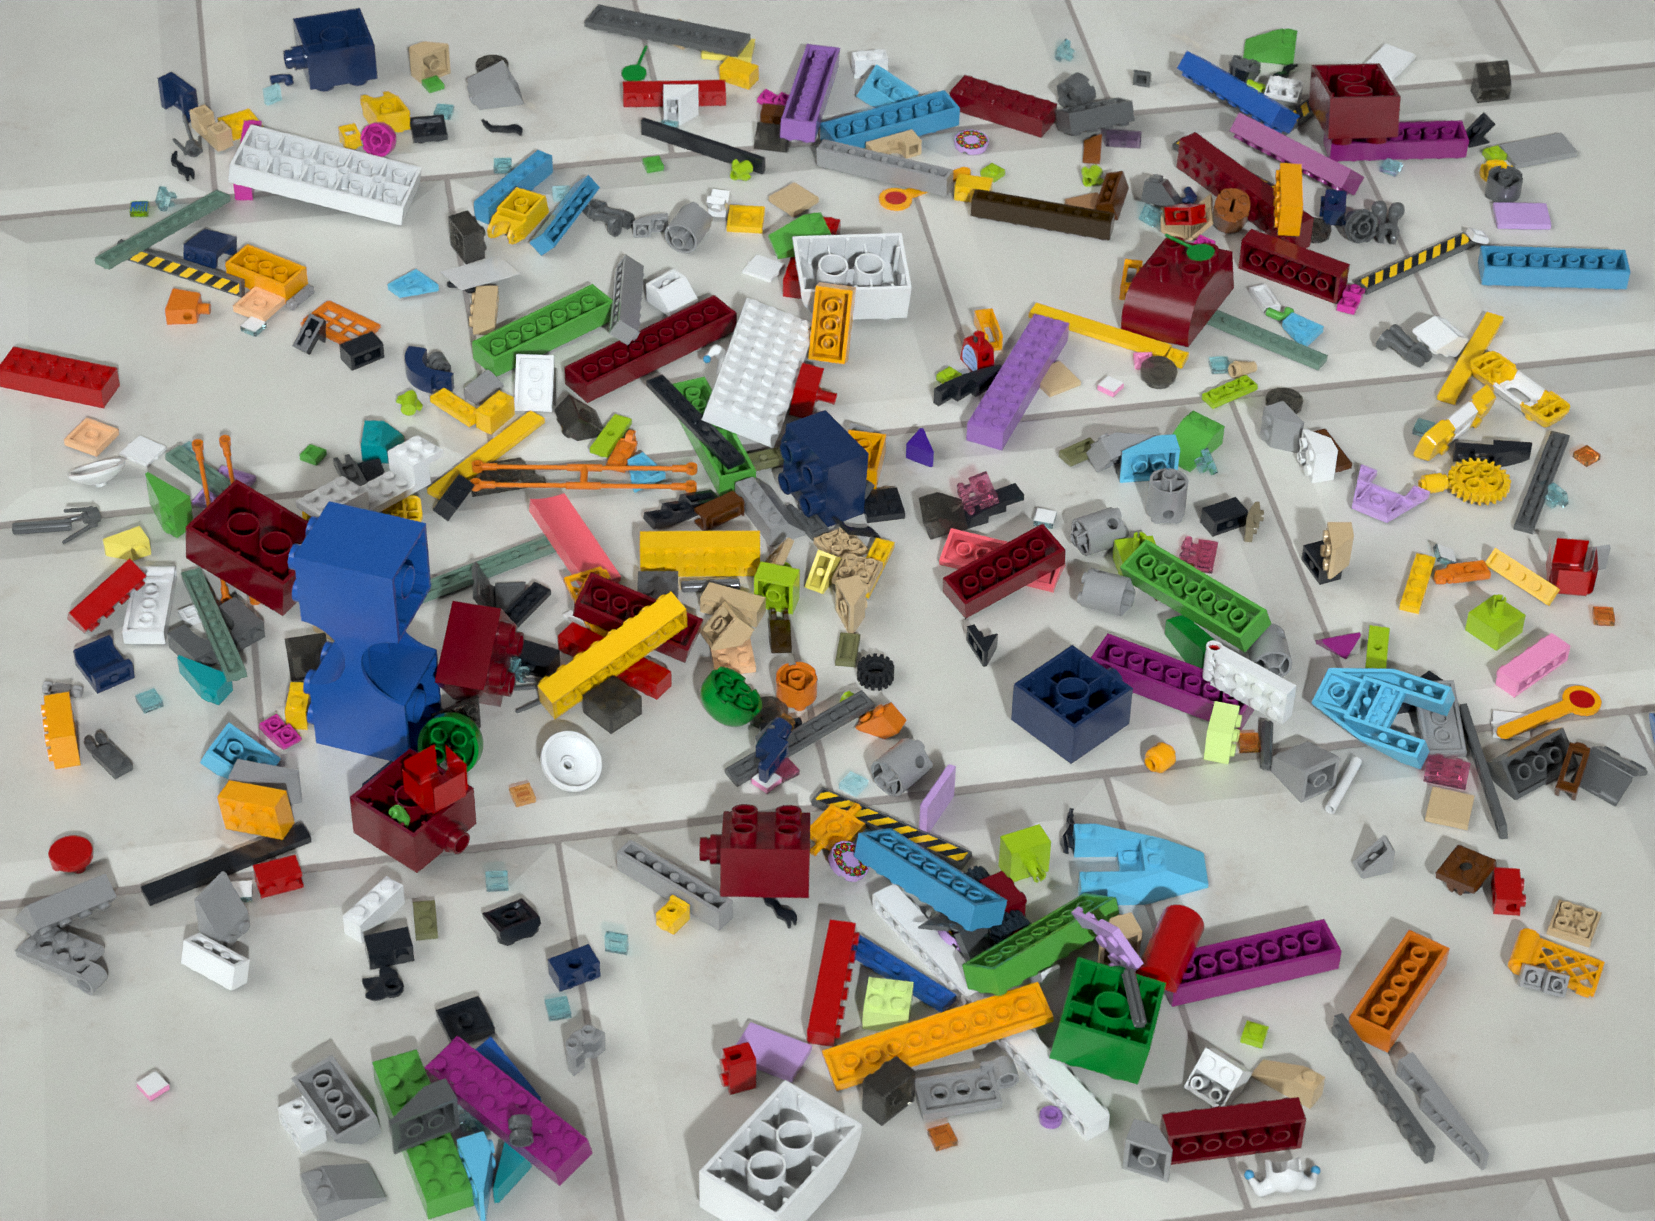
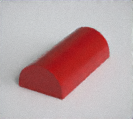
[1135,905,1204,993]

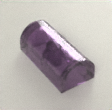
[1106,129,1141,148]

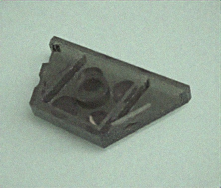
[471,457,546,497]

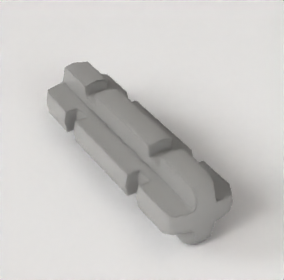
[286,284,315,310]
[42,681,83,698]

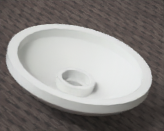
[67,458,126,487]
[540,731,602,792]

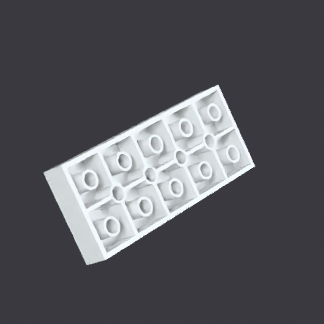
[228,125,422,225]
[702,297,812,448]

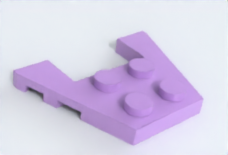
[1352,464,1430,523]
[1071,907,1143,971]

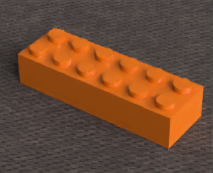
[1349,930,1450,1053]

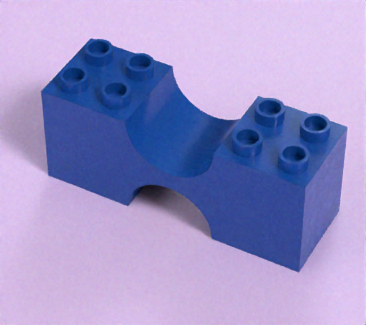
[288,501,442,762]

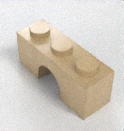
[189,104,233,152]
[866,129,922,159]

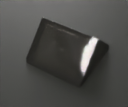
[754,122,792,153]

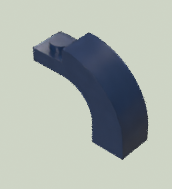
[405,346,454,394]

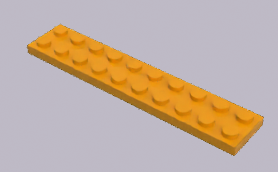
[822,982,1054,1091]

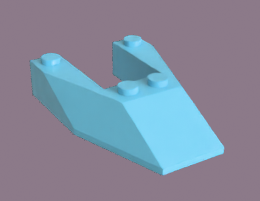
[1311,668,1455,769]
[1073,824,1209,905]

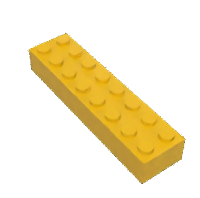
[537,592,687,720]

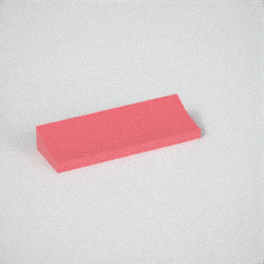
[529,493,621,588]
[939,528,1065,593]

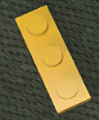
[430,388,476,428]

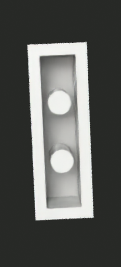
[343,876,405,944]
[181,933,250,991]

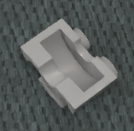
[566,1025,606,1076]

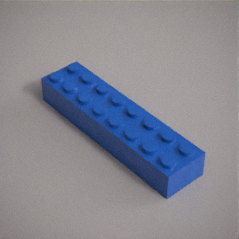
[1177,51,1300,134]

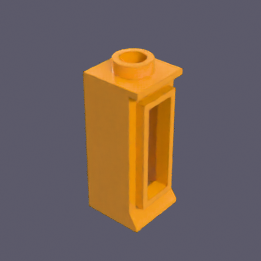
[1119,259,1143,300]
[974,308,1003,351]

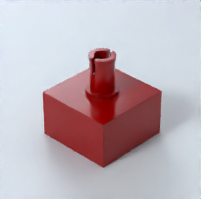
[789,363,838,418]

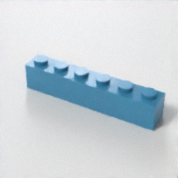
[474,150,553,225]
[529,175,600,256]

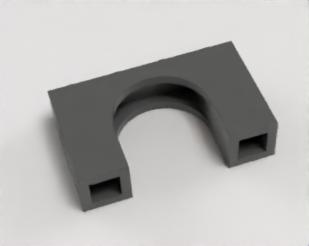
[167,597,265,667]

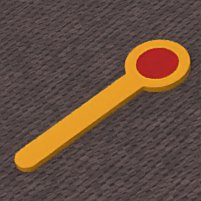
[879,167,971,211]
[1496,685,1602,739]

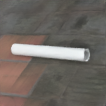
[1325,757,1362,814]

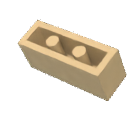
[469,286,499,335]
[700,582,766,628]

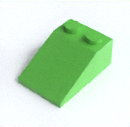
[1243,28,1298,65]
[768,212,831,259]
[1173,410,1225,472]
[145,472,193,538]

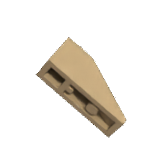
[1251,1059,1325,1109]

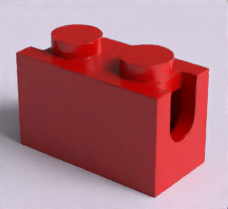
[1164,204,1207,225]
[253,854,304,898]
[1490,867,1526,916]
[720,1042,756,1095]

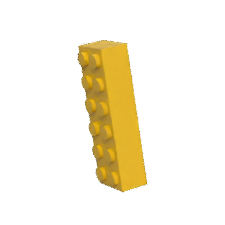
[640,531,760,577]

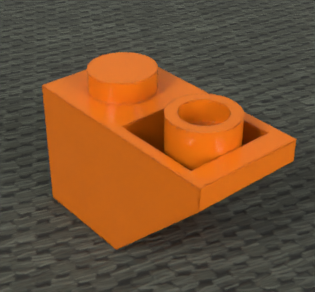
[855,702,907,739]

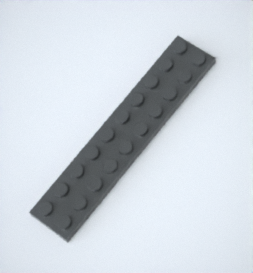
[584,4,751,57]

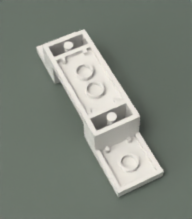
[296,435,444,517]

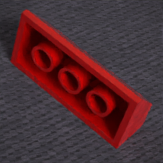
[67,558,147,633]

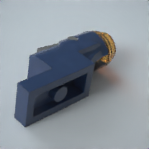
[755,713,795,783]

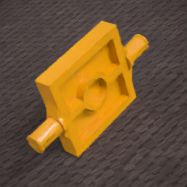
[810,803,866,856]

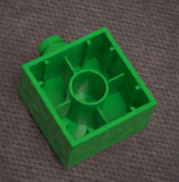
[1049,957,1166,1085]

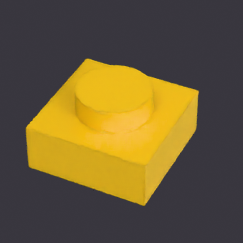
[1165,348,1189,369]

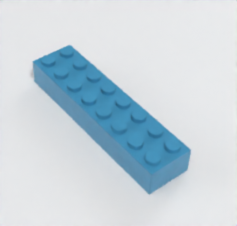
[820,90,960,149]
[1478,246,1630,290]
[854,828,1007,931]

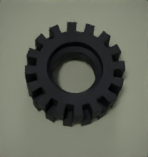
[857,653,894,691]

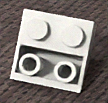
[1264,76,1304,107]
[663,85,699,125]
[646,269,698,316]
[1412,316,1469,357]
[1297,429,1338,483]
[1184,1048,1253,1107]

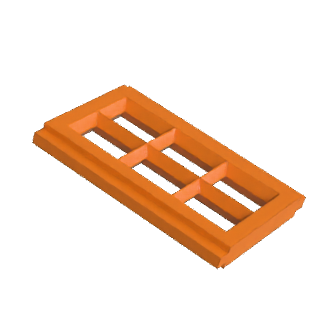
[301,301,381,344]

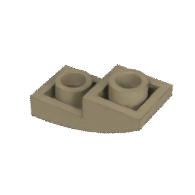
[1244,502,1264,542]

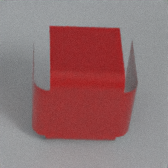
[1546,538,1599,596]
[402,744,468,814]

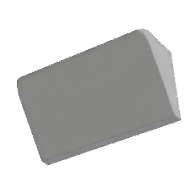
[464,369,503,406]

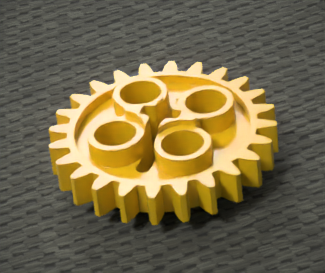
[1447,458,1511,506]

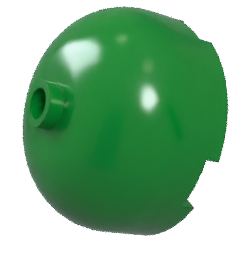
[700,667,762,727]
[418,712,484,772]

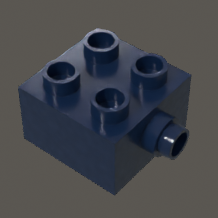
[283,8,378,92]
[778,410,869,527]
[1011,645,1133,764]

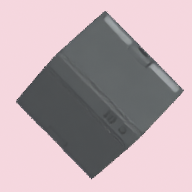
[472,562,526,612]
[1570,746,1648,807]
[918,913,995,962]

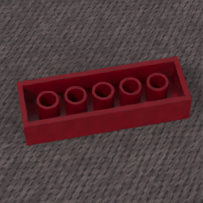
[949,75,1057,138]
[1238,229,1350,304]
[943,523,1066,619]
[572,572,703,663]
[1160,1097,1306,1165]

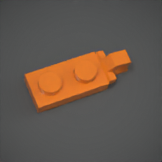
[606,430,638,473]
[1433,560,1491,584]

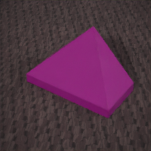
[1315,632,1361,660]

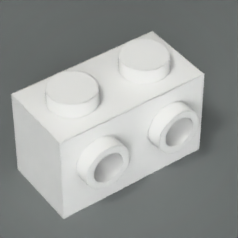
[852,49,888,79]
[278,1096,327,1153]

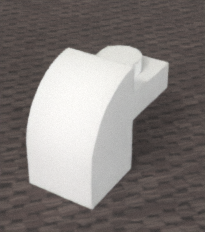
[706,189,732,219]

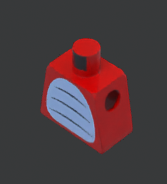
[960,330,994,371]

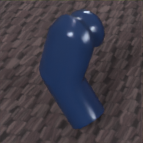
[269,74,294,86]
[1181,187,1197,204]

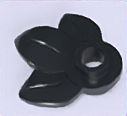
[362,966,404,1001]

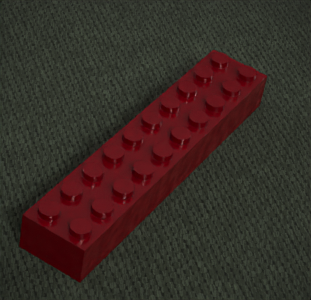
[1177,132,1314,248]
[564,295,737,403]

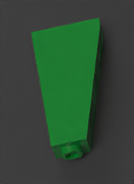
[1165,615,1216,669]

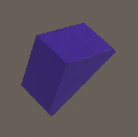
[906,428,934,467]

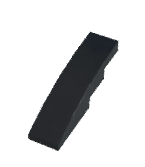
[933,365,1002,406]
[945,483,1024,531]
[643,489,719,529]

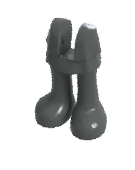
[583,200,635,237]
[1371,201,1405,244]
[1376,324,1432,367]

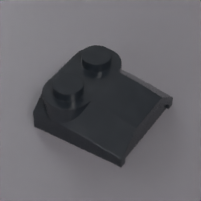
[482,898,541,946]

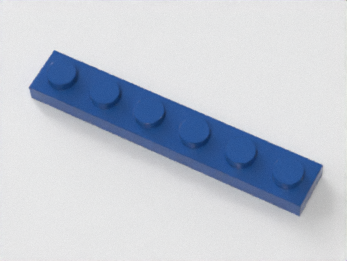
[853,935,956,1013]

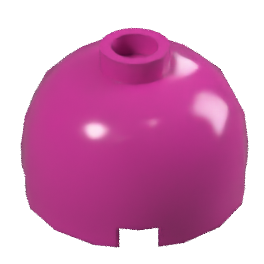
[361,122,397,157]

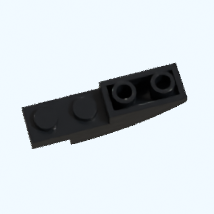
[1453,440,1532,467]

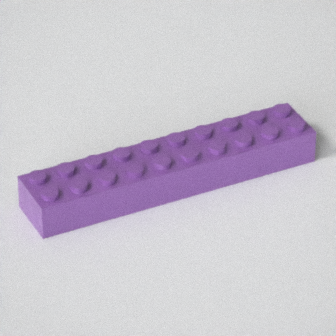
[780,44,840,143]
[966,314,1069,450]

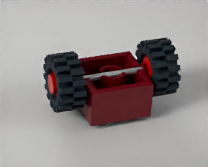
[963,866,1031,944]

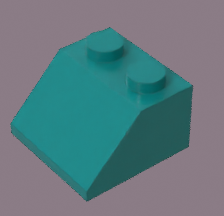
[361,420,405,464]

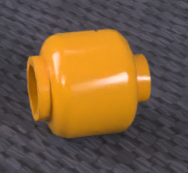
[1145,742,1176,773]

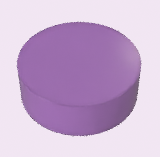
[1039,1106,1063,1129]

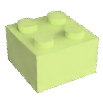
[1204,701,1242,764]
[862,977,914,1031]

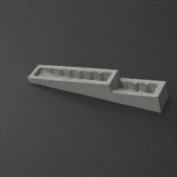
[1396,1052,1489,1170]

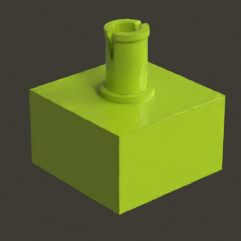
[1113,532,1156,576]
[754,561,800,615]
[1465,594,1526,651]
[998,824,1051,883]

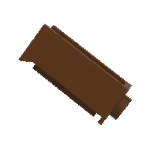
[694,491,745,531]
[1555,742,1591,801]

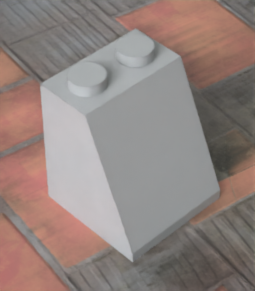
[467,60,524,110]
[1271,741,1340,803]

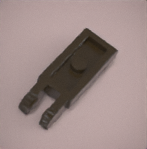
[770,608,792,653]

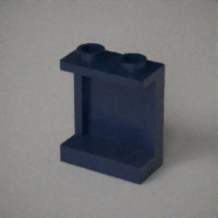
[157,72,198,123]
[183,229,237,269]
[73,635,135,694]

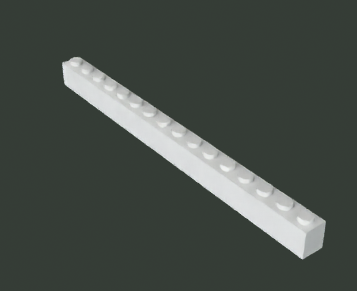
[872,884,1110,1141]

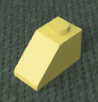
[103,526,151,561]
[805,550,842,594]

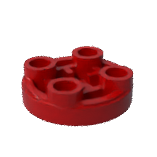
[48,835,94,874]

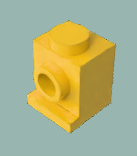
[338,123,362,150]
[656,895,690,935]

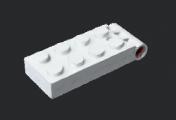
[122,566,177,644]
[1203,640,1296,725]

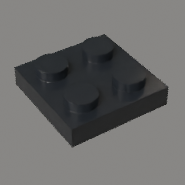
[410,114,448,143]
[864,487,905,523]
[436,996,495,1043]

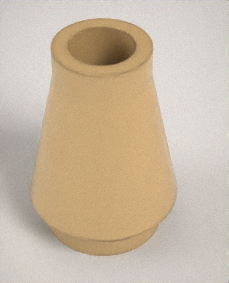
[1228,361,1257,379]

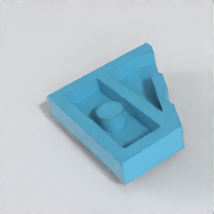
[388,269,439,298]
[1282,312,1324,347]
[627,452,666,493]

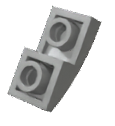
[633,213,668,238]
[1517,963,1570,998]

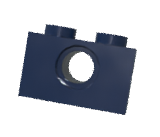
[1319,189,1347,226]
[548,944,601,992]

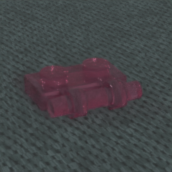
[957,471,999,515]
[1179,536,1218,574]
[1423,754,1471,790]

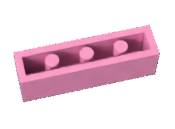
[1495,633,1570,698]

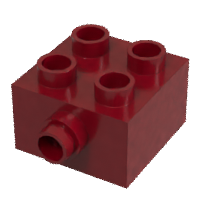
[435,600,524,707]
[350,749,477,873]
[699,804,811,898]

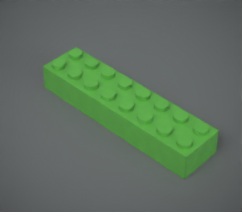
[472,284,612,377]
[673,377,756,496]
[1120,539,1271,652]
[962,893,1120,996]
[372,1049,474,1220]

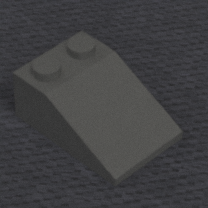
[389,1078,460,1154]

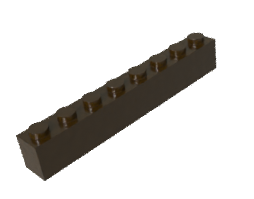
[971,189,1115,241]

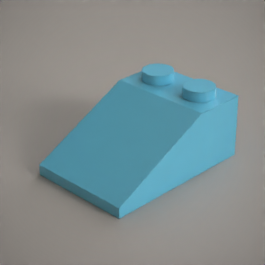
[856,64,919,107]
[1119,434,1180,483]
[200,723,281,779]
[457,1131,496,1221]

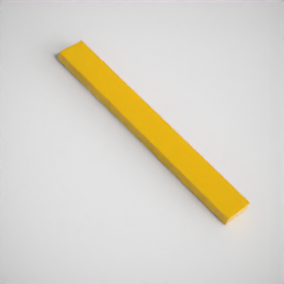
[1028,302,1172,360]
[1437,312,1504,405]
[427,410,545,500]

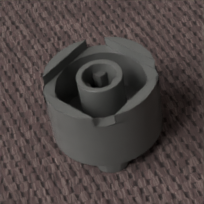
[1057,72,1096,107]
[1485,166,1523,203]

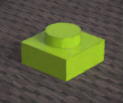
[1482,145,1507,161]
[980,163,1005,183]
[936,366,963,384]
[1240,1021,1269,1049]

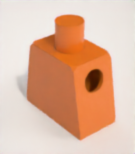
[165,288,211,325]

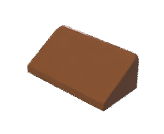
[1083,134,1102,164]

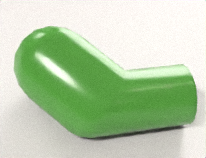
[1266,307,1294,321]
[389,805,410,829]

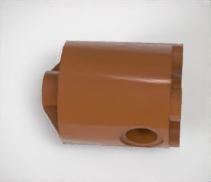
[1212,188,1250,234]

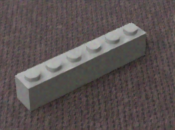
[617,840,733,931]

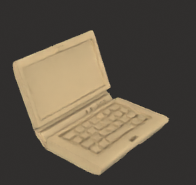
[1160,194,1213,240]

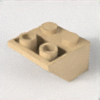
[1320,522,1354,579]

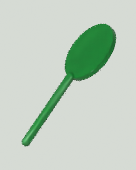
[621,45,648,81]
[1165,234,1214,261]

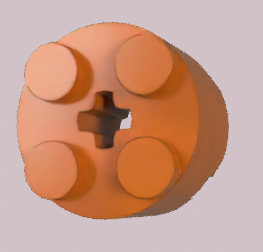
[776,662,818,711]

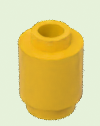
[1418,473,1449,494]

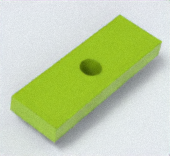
[1201,375,1258,409]
[590,414,632,458]
[1365,625,1390,669]

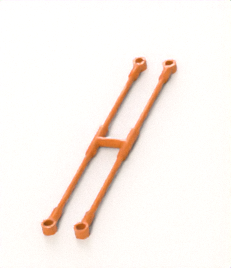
[192,435,260,605]
[470,460,698,493]

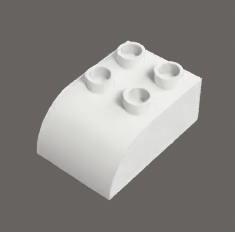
[792,233,912,320]
[699,1080,862,1221]

